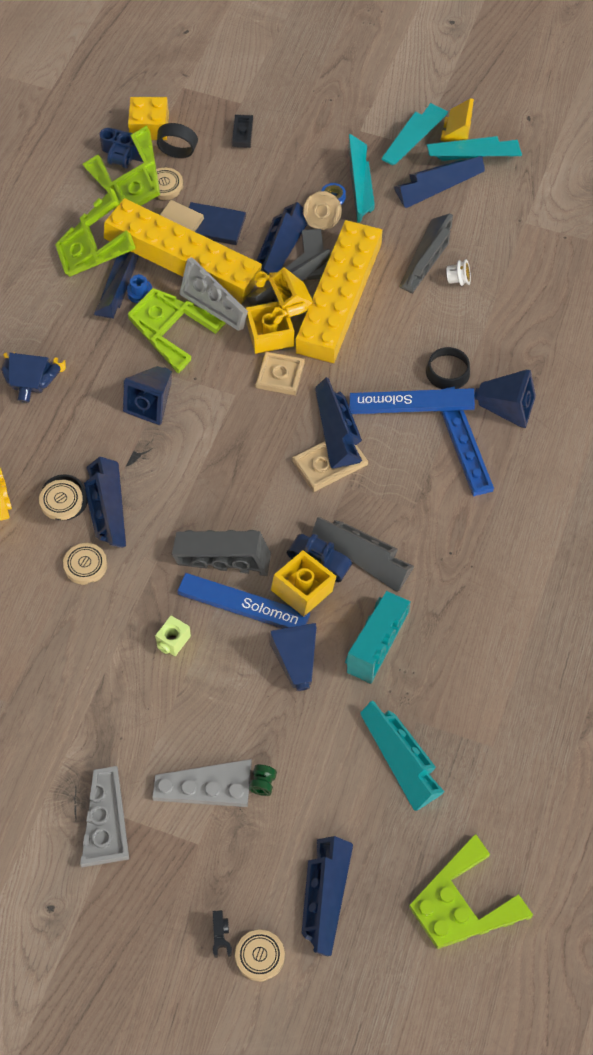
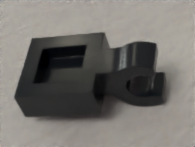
[212,910,232,958]

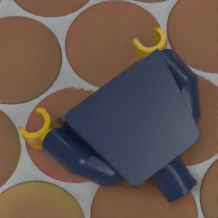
[1,352,66,403]

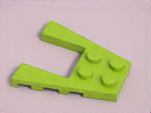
[83,125,160,206]
[55,187,136,277]
[128,288,226,374]
[409,834,533,949]

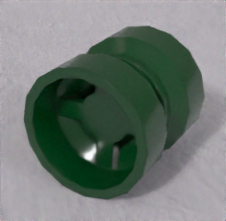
[248,764,277,796]

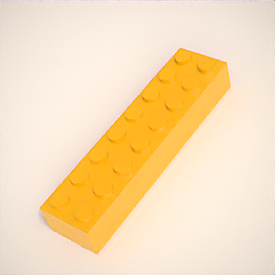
[104,198,262,305]
[296,220,383,364]

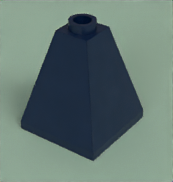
[123,366,172,425]
[474,369,536,428]
[269,623,317,691]

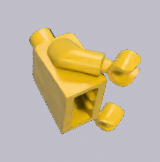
[254,267,313,324]

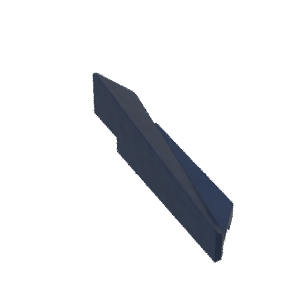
[256,202,308,275]
[94,251,139,319]
[315,377,362,468]
[84,457,126,548]
[301,836,353,956]

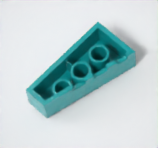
[345,591,411,684]

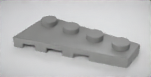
[180,257,248,331]
[153,759,252,807]
[80,766,130,868]

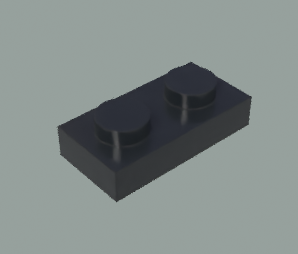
[232,114,253,148]

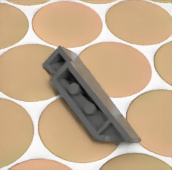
[399,213,453,294]
[245,249,331,306]
[312,517,414,592]

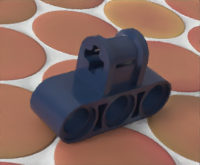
[99,128,143,169]
[286,533,352,583]

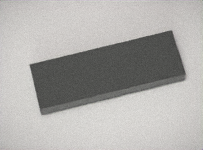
[302,229,326,280]

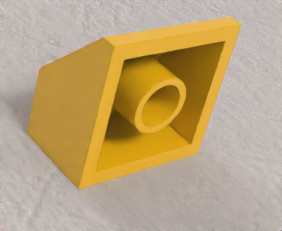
[441,98,474,142]

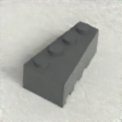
[172,530,271,576]

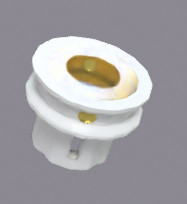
[446,259,471,286]

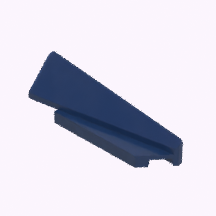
[394,156,485,208]

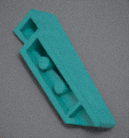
[381,103,448,165]
[348,134,375,223]
[427,136,522,161]
[361,701,444,811]

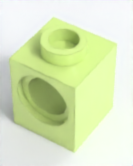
[155,616,191,656]

